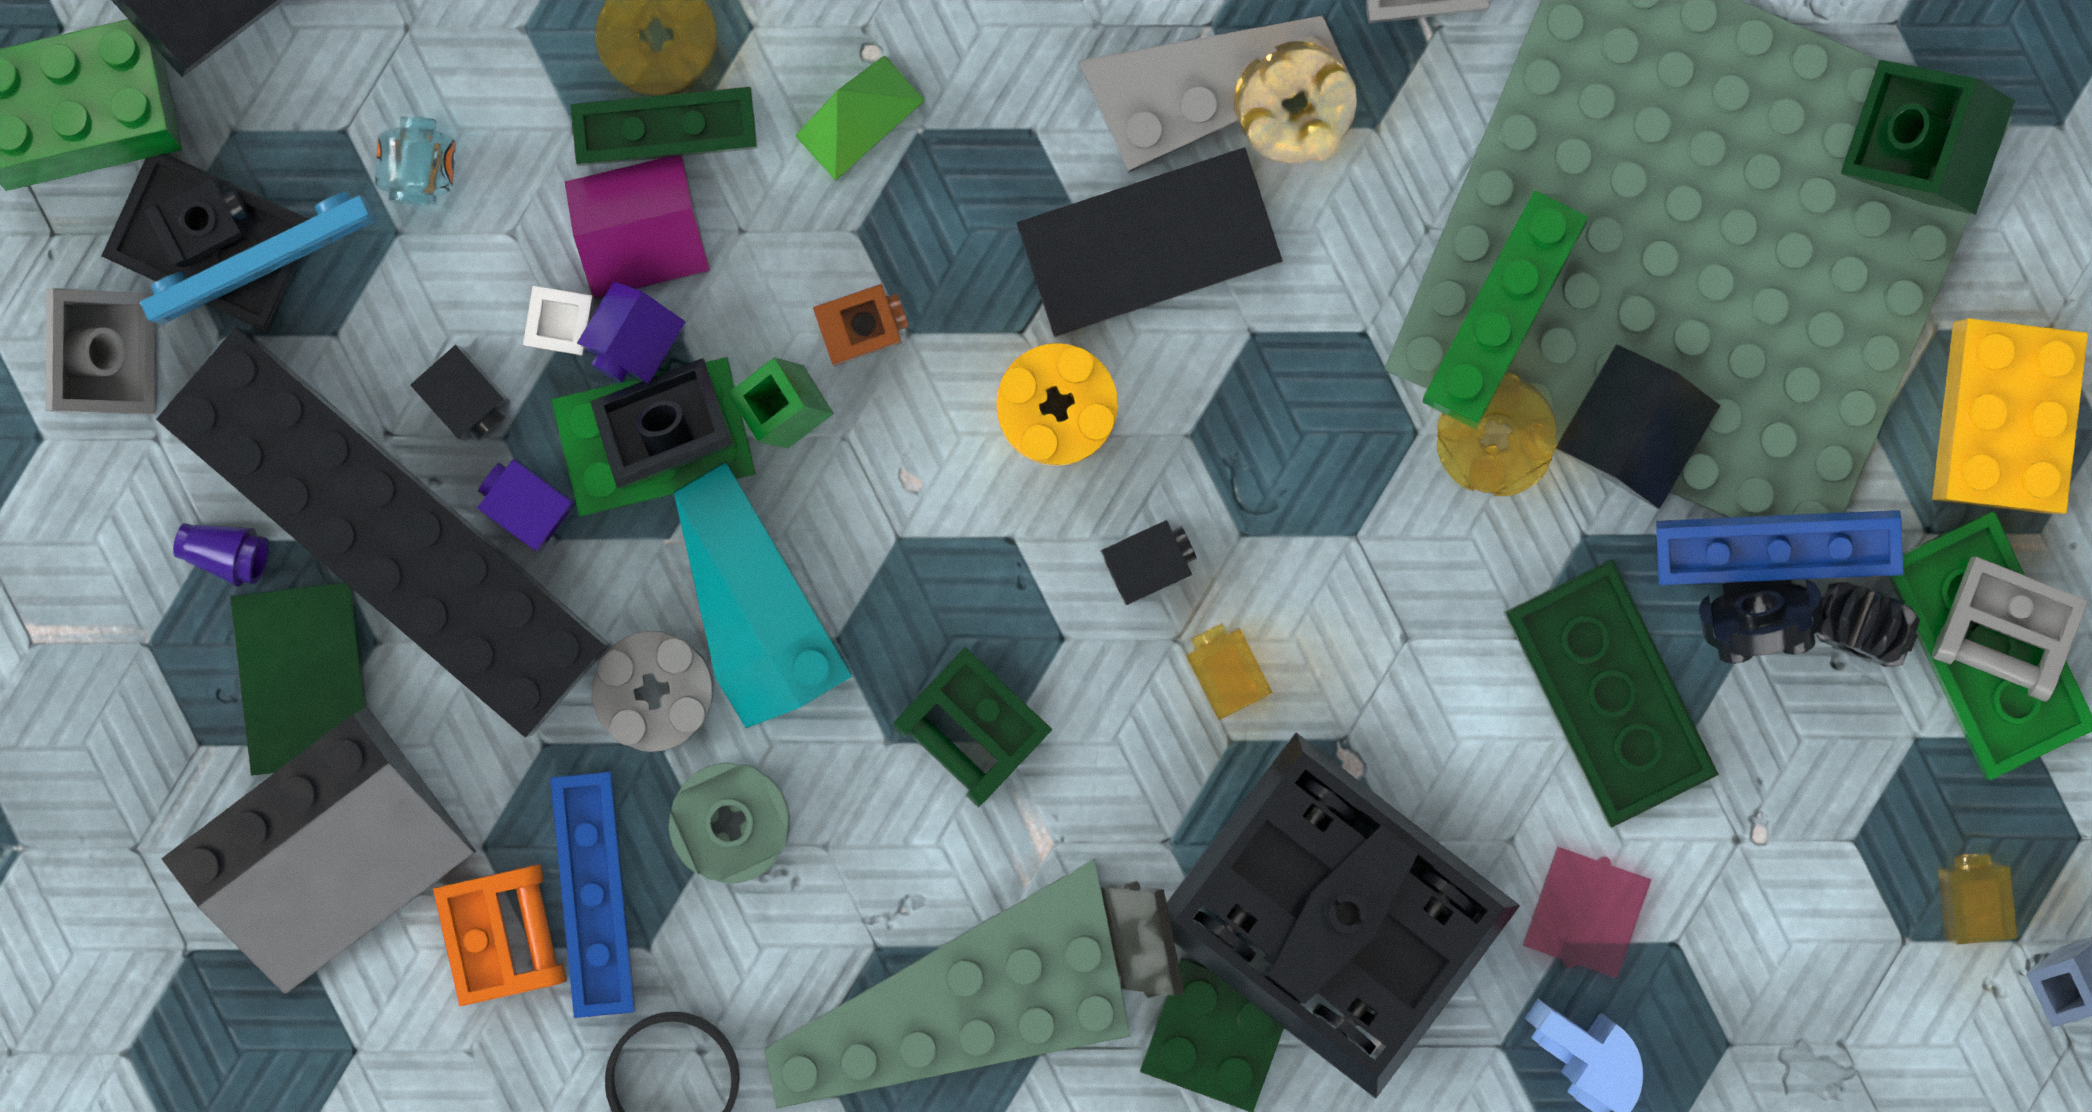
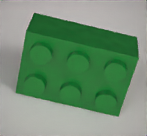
[0,19,183,191]

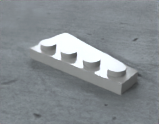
[1078,15,1347,172]

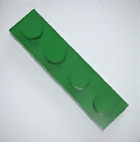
[1422,190,1588,430]

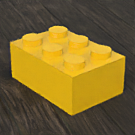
[1932,318,2088,514]

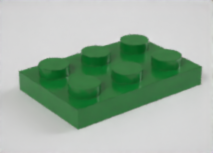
[551,357,756,517]

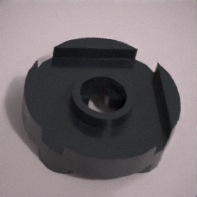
[1699,579,1824,664]

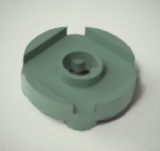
[668,762,790,884]

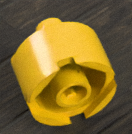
[996,343,1118,466]

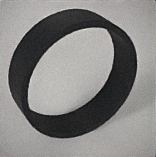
[605,1012,740,1112]

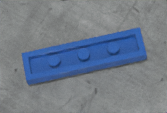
[1656,510,1903,585]
[550,771,636,1018]

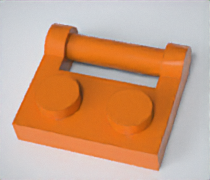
[433,864,567,1007]

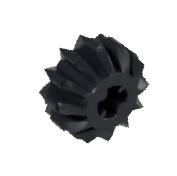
[1815,582,1920,667]

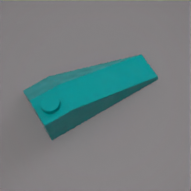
[674,461,852,728]

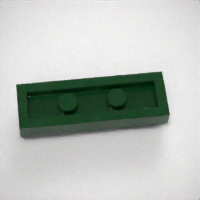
[570,87,758,166]

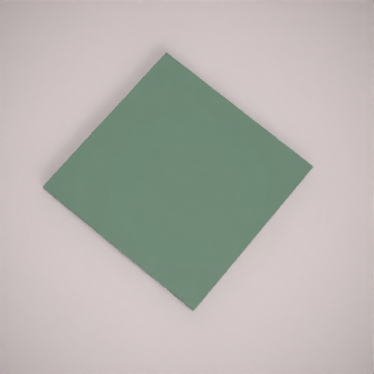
[1383,0,2013,518]

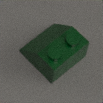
[1841,59,2015,215]

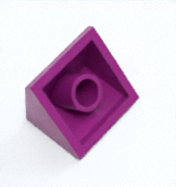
[565,156,710,299]

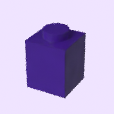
[577,282,686,384]
[477,459,576,551]

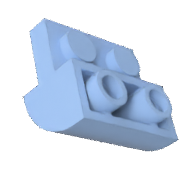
[1525,999,1643,1112]

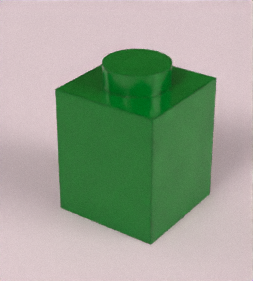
[728,357,834,449]

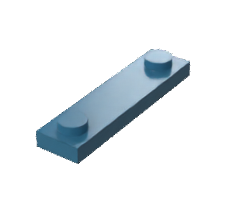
[140,191,377,325]

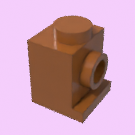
[813,284,909,367]

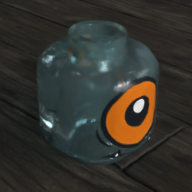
[375,116,456,205]

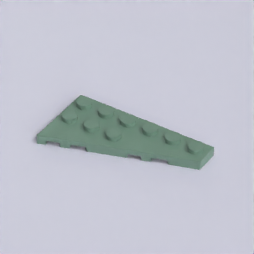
[765,858,1131,1109]

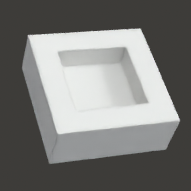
[523,286,594,356]

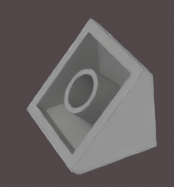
[45,288,155,414]

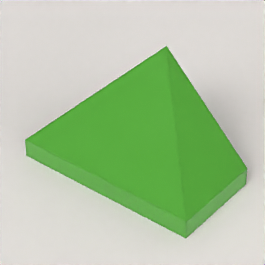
[795,55,925,181]

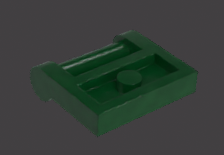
[891,647,1053,808]

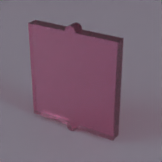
[1523,846,1652,978]

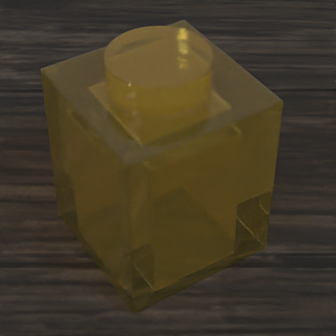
[1183,623,1273,720]
[1938,853,2017,945]

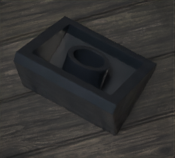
[1555,344,1721,509]
[590,358,737,489]

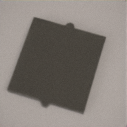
[1101,881,1184,998]

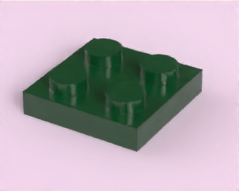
[1140,957,1284,1112]

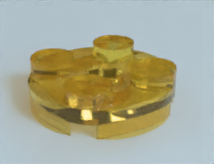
[595,0,717,96]
[1234,41,1357,163]
[1437,373,1557,496]

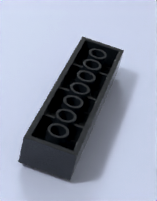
[156,327,611,738]

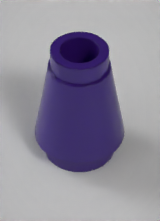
[173,523,269,586]

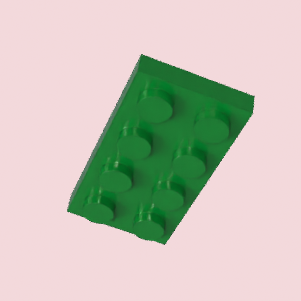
[1888,511,2092,780]

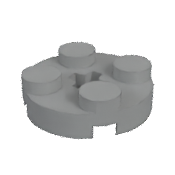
[592,631,714,752]

